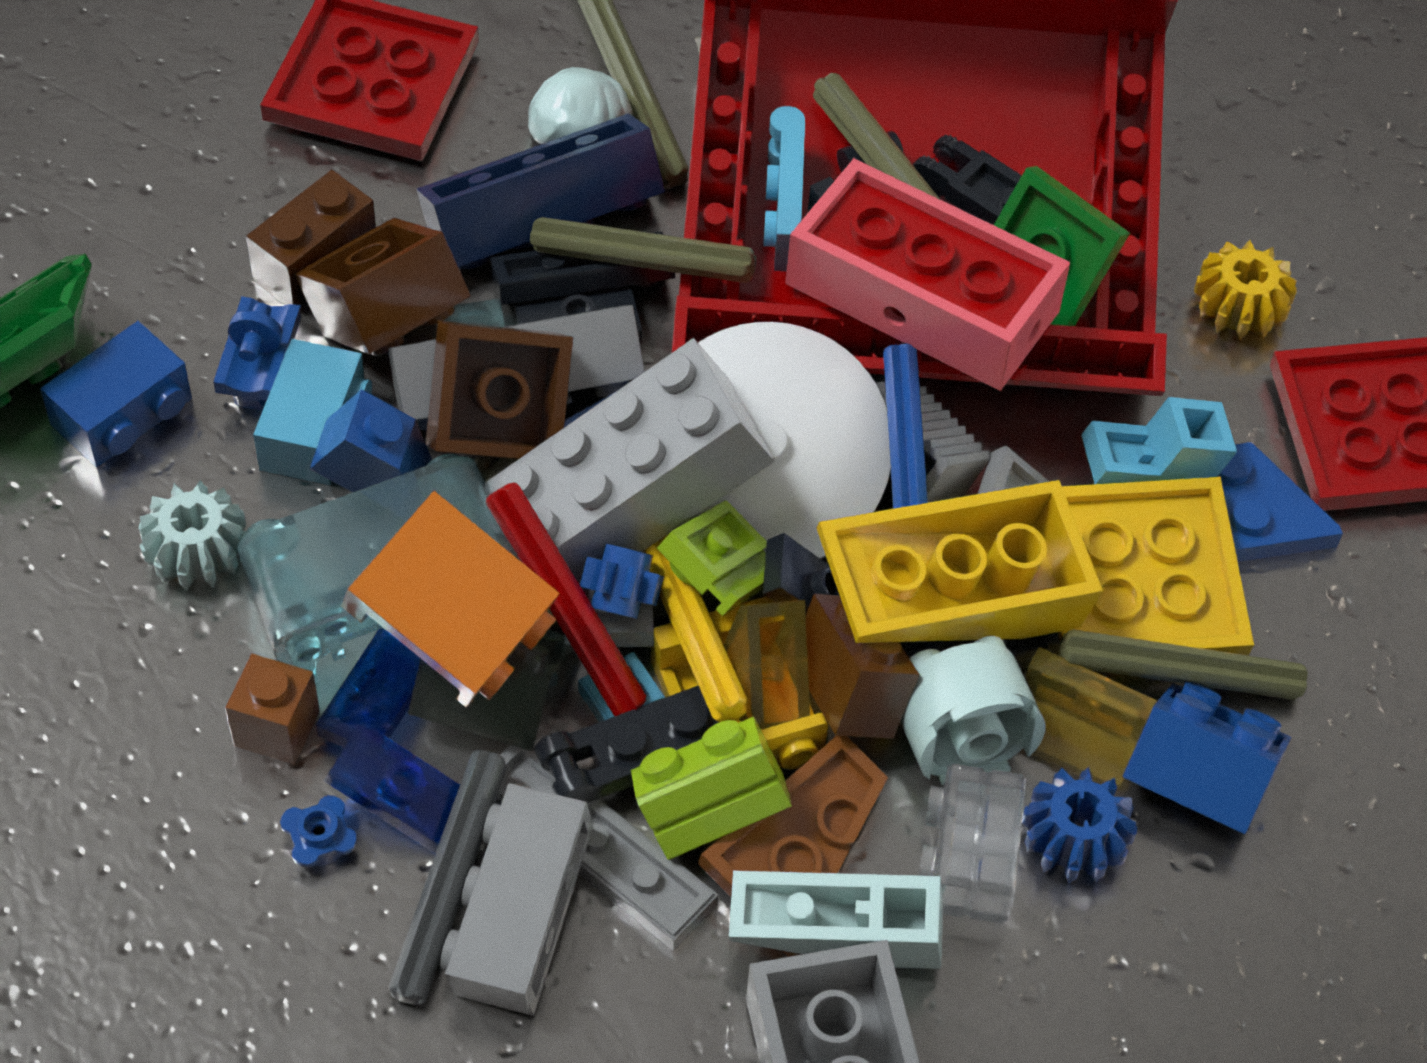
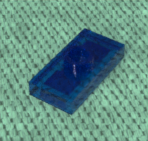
[316,626,434,762]
[323,721,460,853]

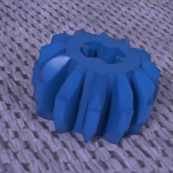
[1021,767,1137,884]

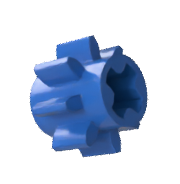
[580,544,664,619]

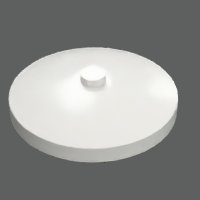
[682,322,891,560]

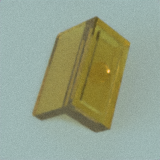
[1023,647,1157,791]

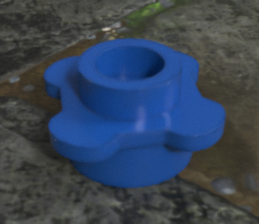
[280,795,357,867]

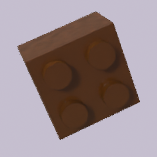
[294,218,471,355]
[426,320,574,459]

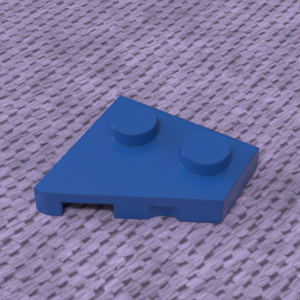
[1217,442,1343,562]

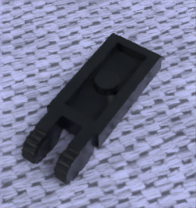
[912,134,1022,225]

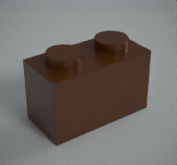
[246,169,376,307]
[790,594,920,738]

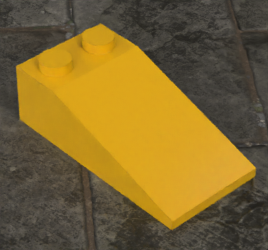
[816,480,1103,643]

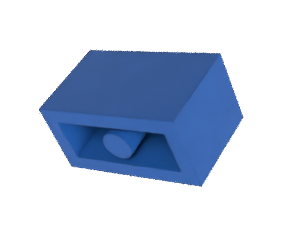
[40,321,192,468]

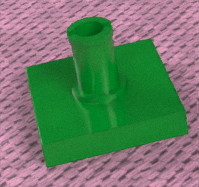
[994,166,1130,326]

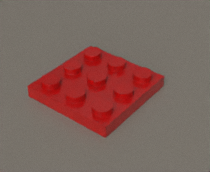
[260,0,479,161]
[1269,337,1427,511]

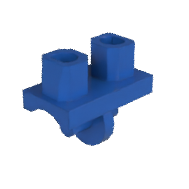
[213,296,302,411]

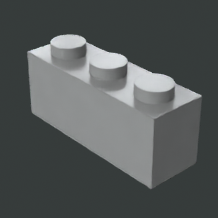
[440,783,593,1016]

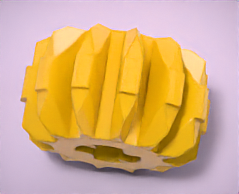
[1194,240,1297,340]

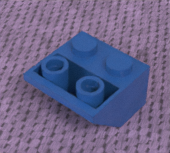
[1122,682,1292,834]

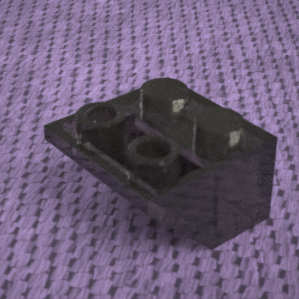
[408,630,579,751]

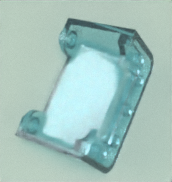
[237,454,519,684]

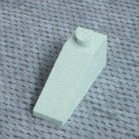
[729,871,943,969]

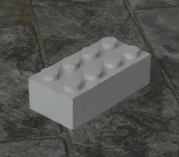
[487,338,775,592]
[746,940,919,1063]

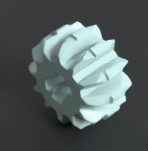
[139,480,248,591]

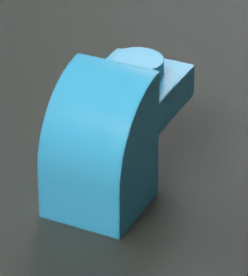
[1081,397,1237,484]

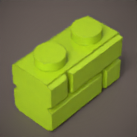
[631,717,792,860]

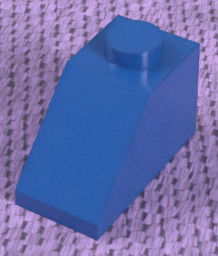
[310,389,437,521]

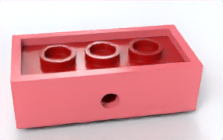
[786,158,1070,391]

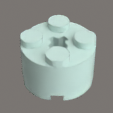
[900,636,1046,788]

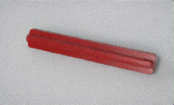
[486,482,646,716]

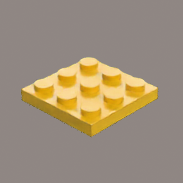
[1058,477,1254,668]

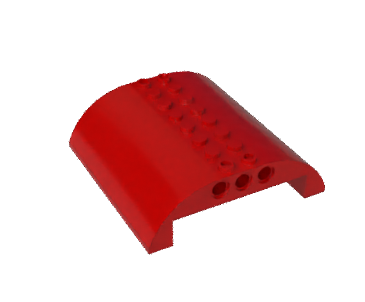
[672,0,1178,396]

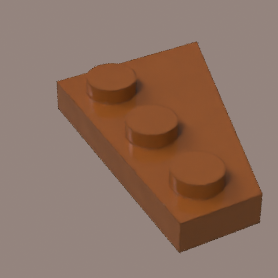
[698,735,888,957]

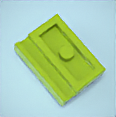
[657,500,767,616]

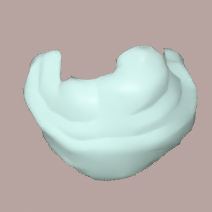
[528,67,633,144]

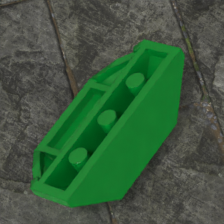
[0,254,92,408]

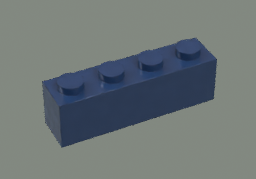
[416,113,665,269]

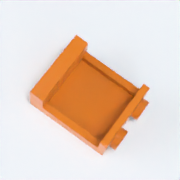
[341,491,560,707]

